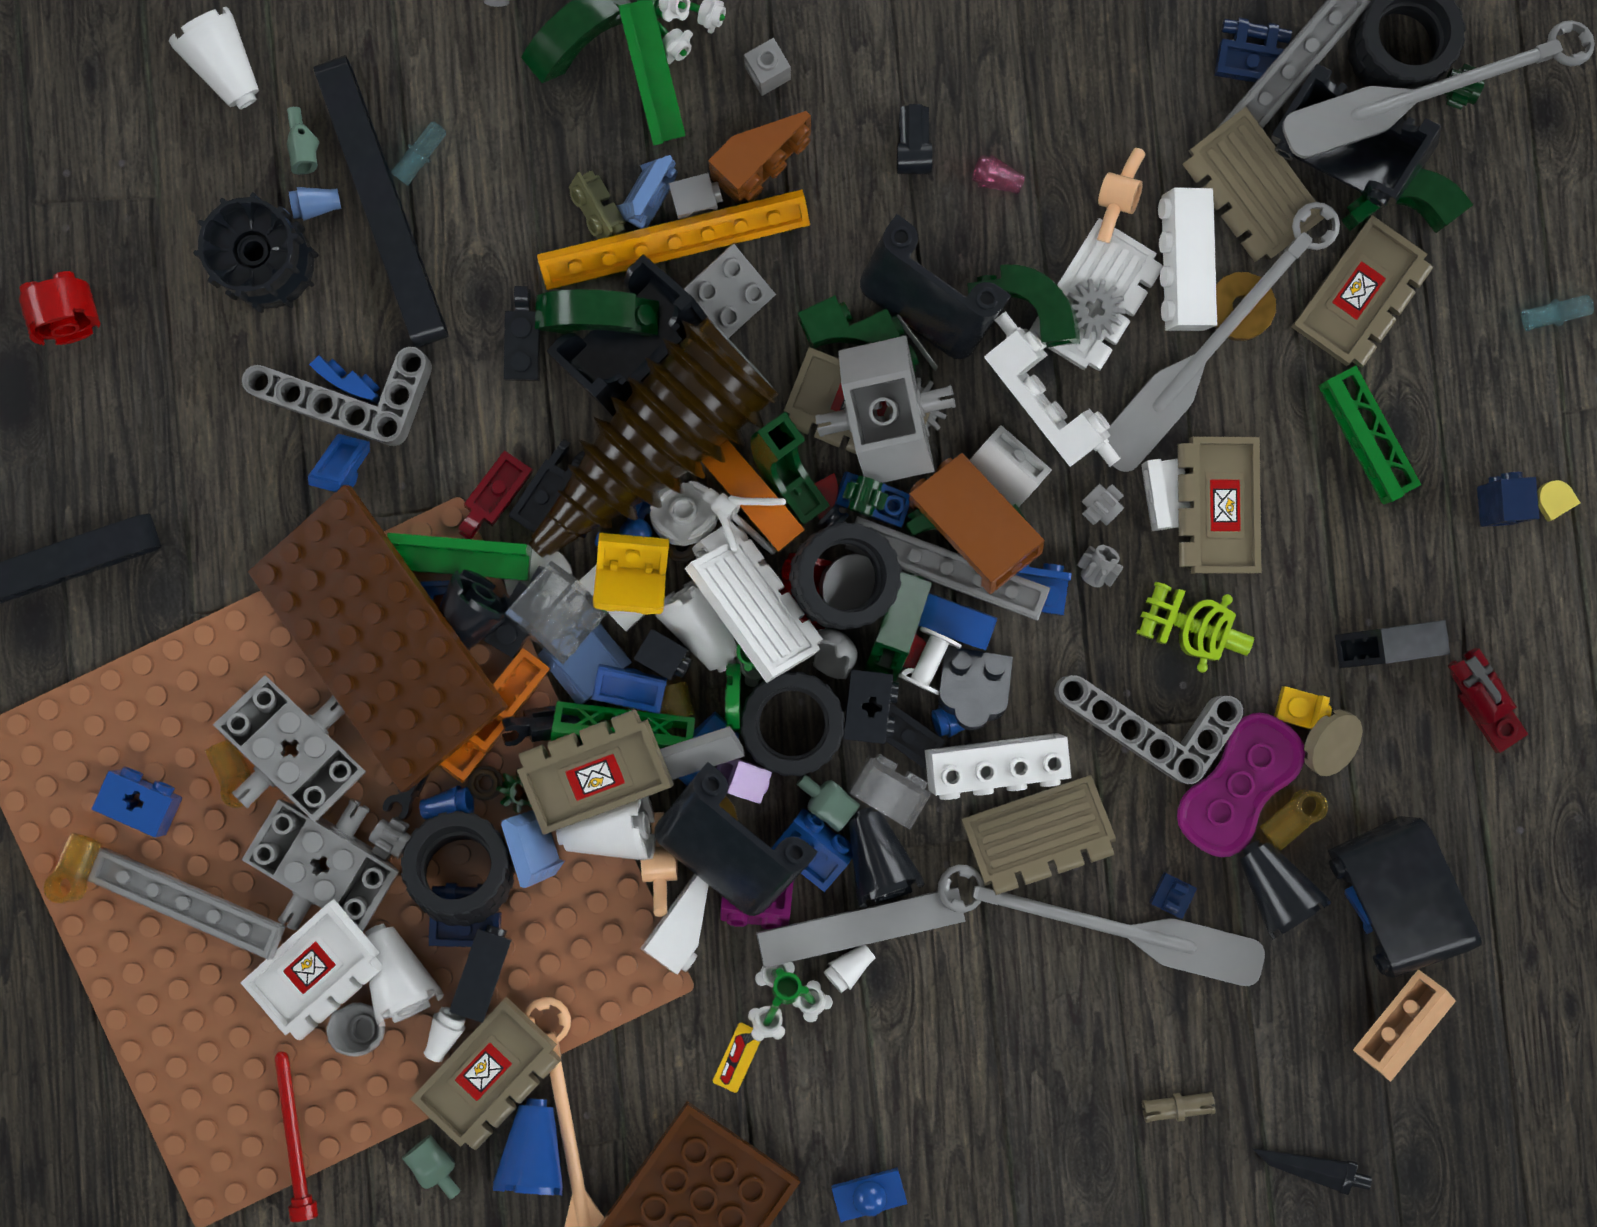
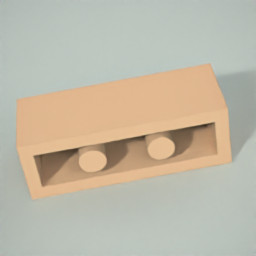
[1353,969,1456,1082]

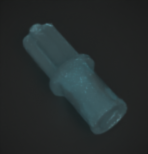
[391,122,446,186]
[1521,295,1594,331]

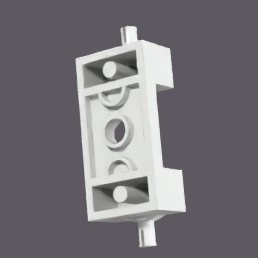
[984,311,1121,467]

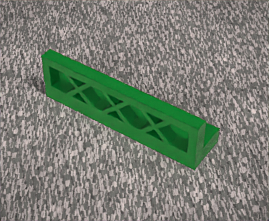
[618,0,686,146]
[1318,366,1422,505]
[387,533,532,581]
[550,701,695,755]

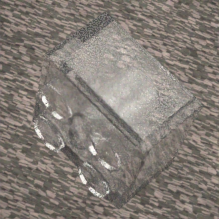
[505,561,608,665]
[848,753,932,830]

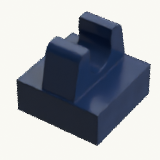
[1149,872,1197,919]

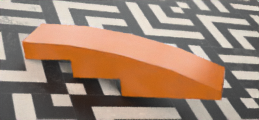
[701,440,805,553]
[439,648,550,784]

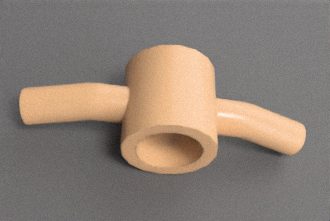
[1097,148,1145,244]
[641,812,678,917]

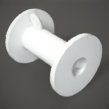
[898,626,962,695]

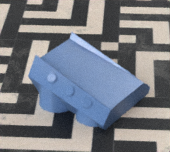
[617,155,678,229]
[538,611,632,704]
[501,810,565,888]

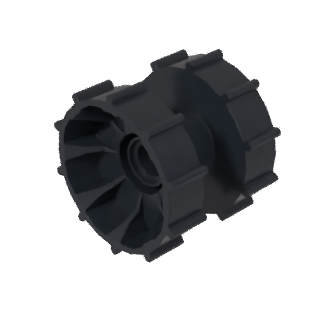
[193,192,319,313]

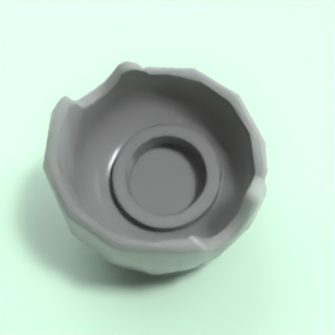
[813,628,858,679]
[326,1002,385,1057]

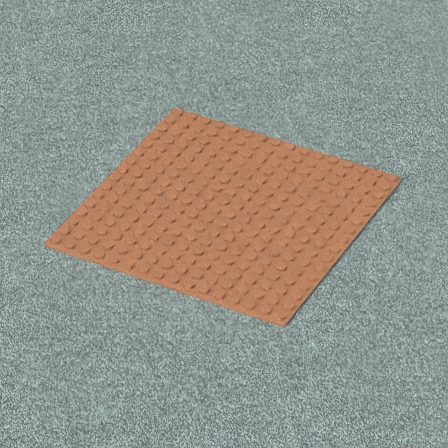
[0,497,694,1227]

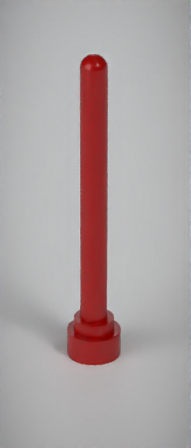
[274,1051,318,1222]

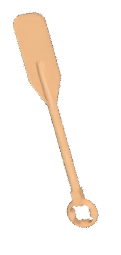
[524,997,604,1227]

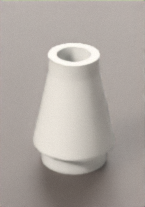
[824,945,875,993]
[424,1007,466,1062]

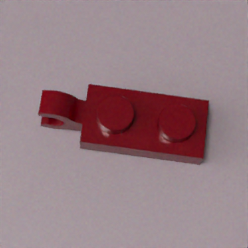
[458,450,533,540]

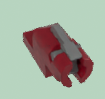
[1448,648,1528,753]

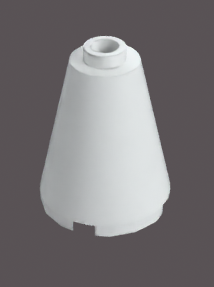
[169,7,259,109]
[655,580,737,673]
[556,796,656,860]
[365,924,444,1027]

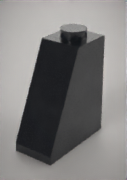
[1335,620,1450,668]
[449,924,512,1023]

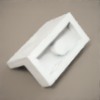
[969,425,1052,508]
[1141,459,1190,531]

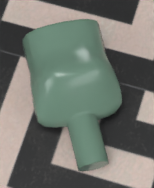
[286,107,319,175]
[796,774,860,832]
[402,1134,461,1200]

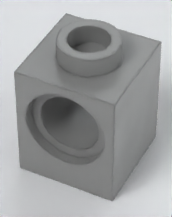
[744,38,791,96]
[669,173,723,220]

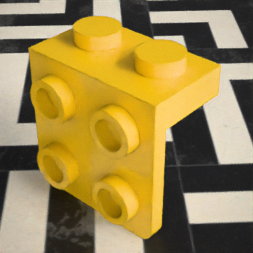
[593,533,669,615]

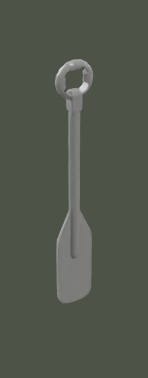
[1282,20,1595,158]
[1107,202,1340,472]
[938,864,1265,986]

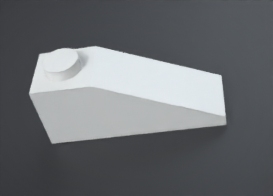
[640,873,709,975]

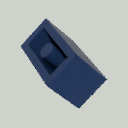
[1477,472,1540,527]

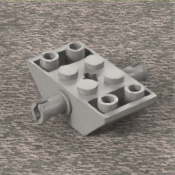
[815,336,956,483]
[213,675,366,823]
[242,799,399,932]

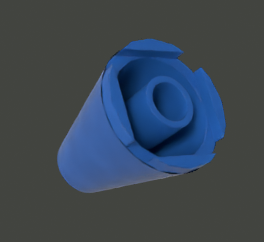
[493,1098,563,1195]

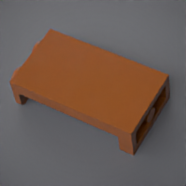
[909,453,1045,595]

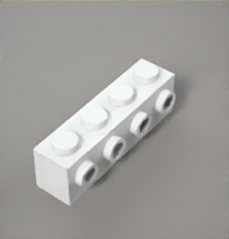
[1158,188,1217,331]
[925,733,1071,800]

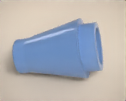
[289,187,341,221]

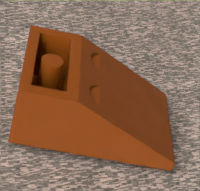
[708,111,811,205]

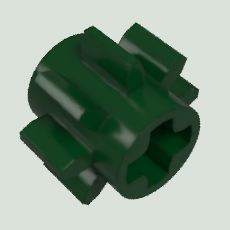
[1444,63,1485,110]
[842,476,888,517]
[496,768,532,813]

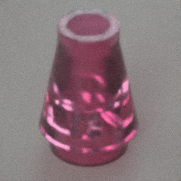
[972,154,1025,194]

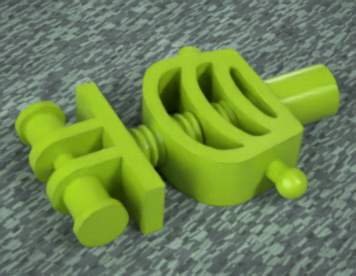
[1136,582,1254,673]

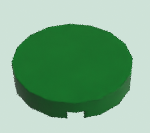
[725,663,741,732]

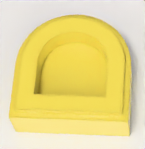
[1537,480,1580,522]

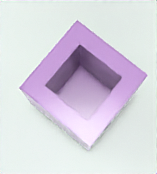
[717,758,772,804]

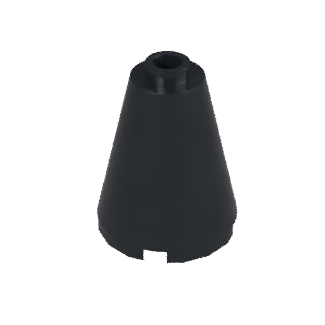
[438,569,513,651]
[849,807,925,908]
[1240,839,1331,940]

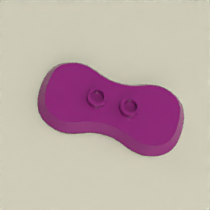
[1177,713,1305,857]

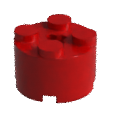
[19,271,101,345]

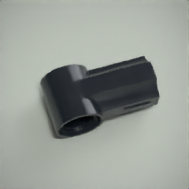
[897,104,932,174]

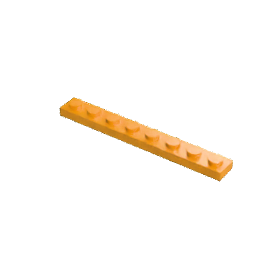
[537,190,810,290]

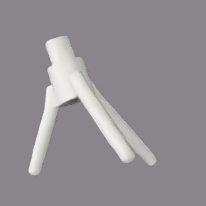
[703,488,786,555]

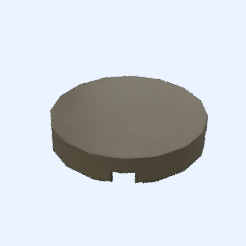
[1304,709,1363,776]

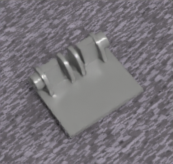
[684,243,776,338]

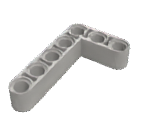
[242,347,432,446]
[1054,675,1243,784]

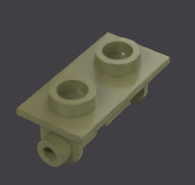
[569,171,626,239]

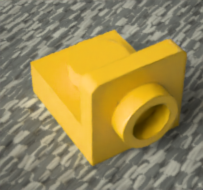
[1274,686,1332,730]

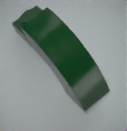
[521,0,631,83]
[1342,169,1473,233]
[967,264,1080,348]
[535,289,659,336]
[751,412,830,526]

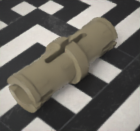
[1142,1091,1215,1123]

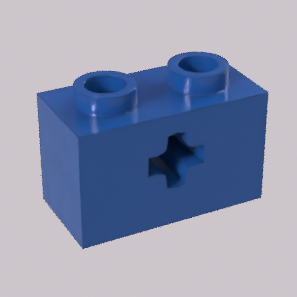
[91,767,183,837]

